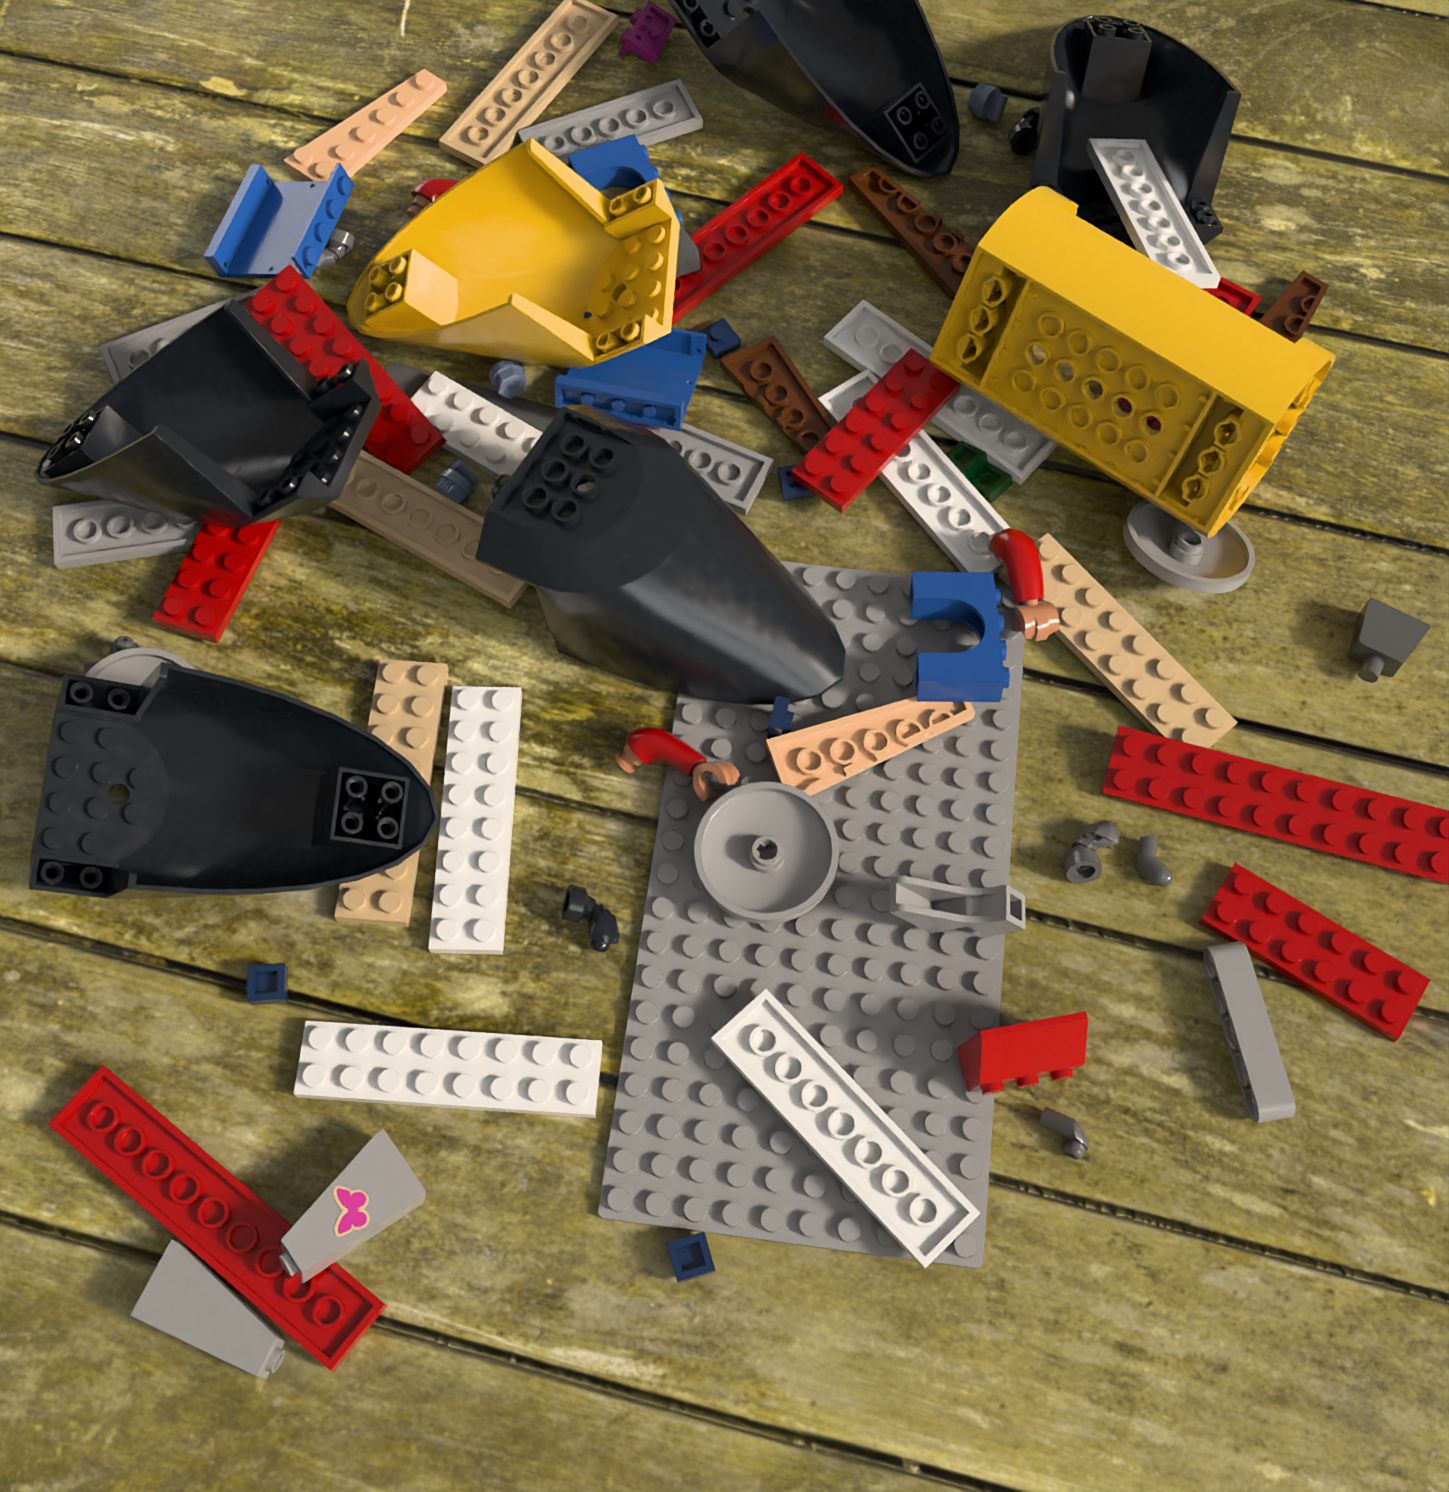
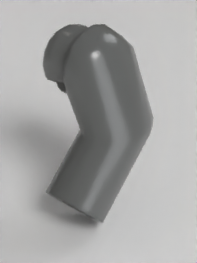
[1136,836,1173,887]
[1040,1107,1089,1160]

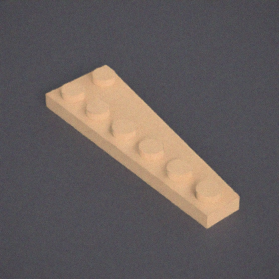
[283,69,447,181]
[766,696,975,796]

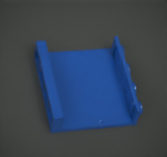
[204,163,355,279]
[555,312,707,431]

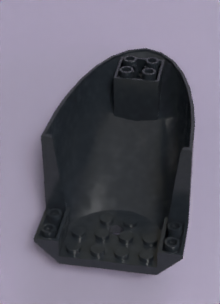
[667,0,960,179]
[1030,15,1242,251]
[34,298,381,529]
[475,404,846,705]
[29,662,440,899]

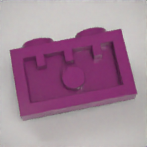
[618,0,677,66]

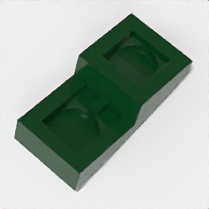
[945,440,1013,503]

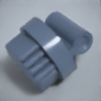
[967,83,1009,123]
[487,359,528,399]
[434,459,479,505]

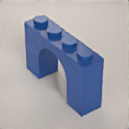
[568,134,683,226]
[909,572,1010,702]

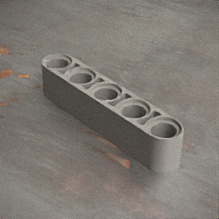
[1203,941,1296,1124]

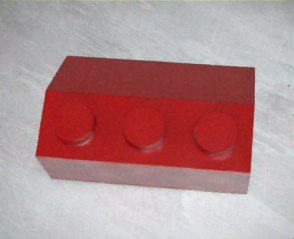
[956,1011,1088,1095]

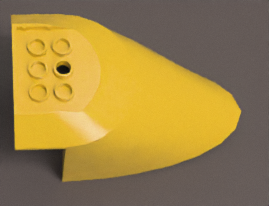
[346,137,680,369]

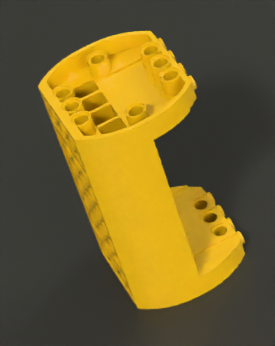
[929,186,1336,538]

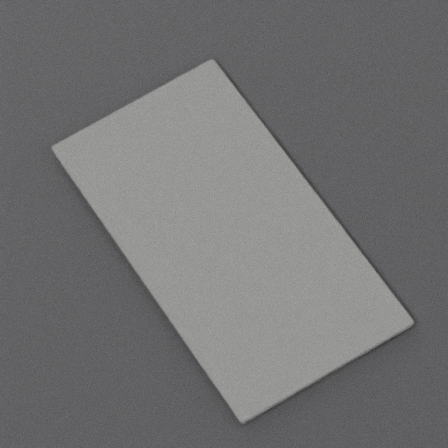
[598,561,1025,1269]

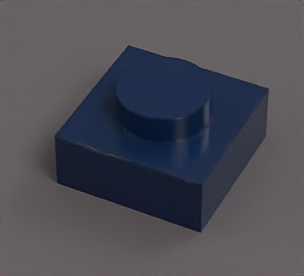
[698,318,741,360]
[777,464,816,502]
[767,695,795,739]
[247,963,288,1005]
[667,1232,715,1284]

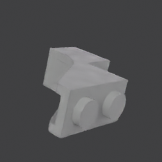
[888,876,1026,937]

